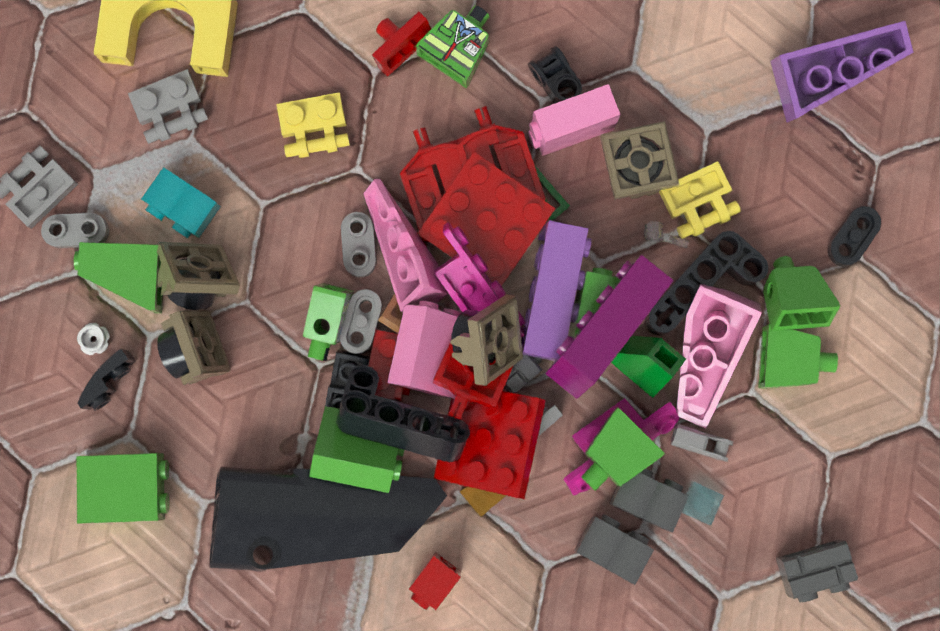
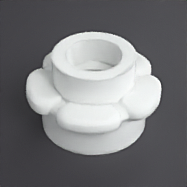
[77,323,110,355]

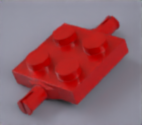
[433,339,514,419]

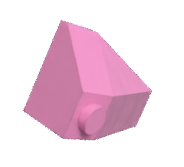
[363,179,448,312]
[676,284,762,429]

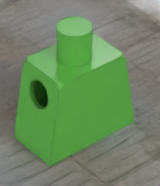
[763,256,841,331]
[758,324,838,389]
[581,408,665,491]

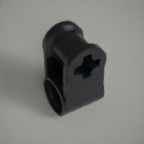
[528,46,582,104]

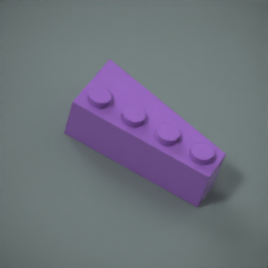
[770,21,913,122]
[521,220,591,361]

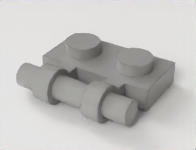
[128,69,208,144]
[0,145,78,229]

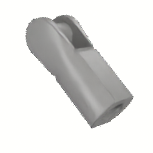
[670,424,734,462]

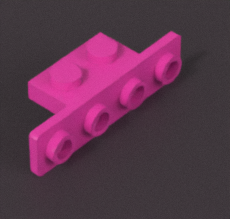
[434,222,526,338]
[563,398,679,496]

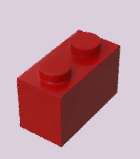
[409,552,461,610]

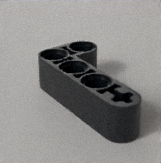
[645,231,769,336]
[336,365,470,462]

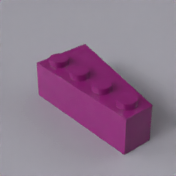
[545,255,674,399]

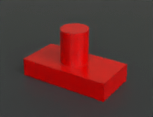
[372,11,431,77]

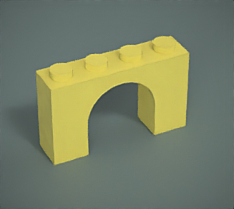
[94,0,238,77]

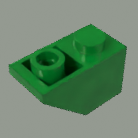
[611,336,686,398]

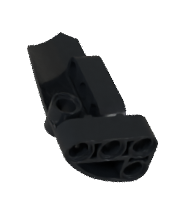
[209,466,447,572]

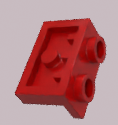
[368,330,411,402]

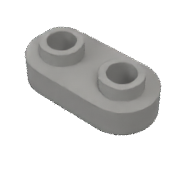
[341,212,376,278]
[41,213,109,248]
[340,289,382,354]

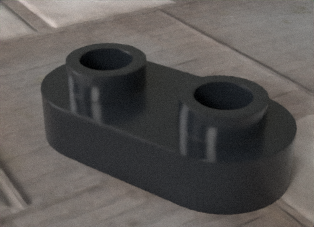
[828,206,881,267]

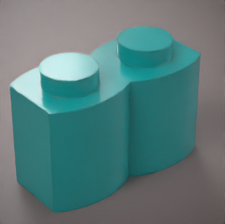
[141,167,221,238]

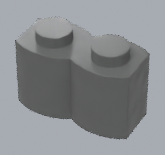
[609,469,689,533]
[574,514,654,585]

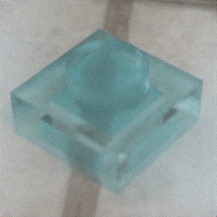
[682,482,724,526]

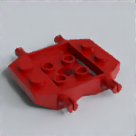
[400,106,546,243]

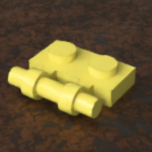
[276,92,350,158]
[659,162,741,239]

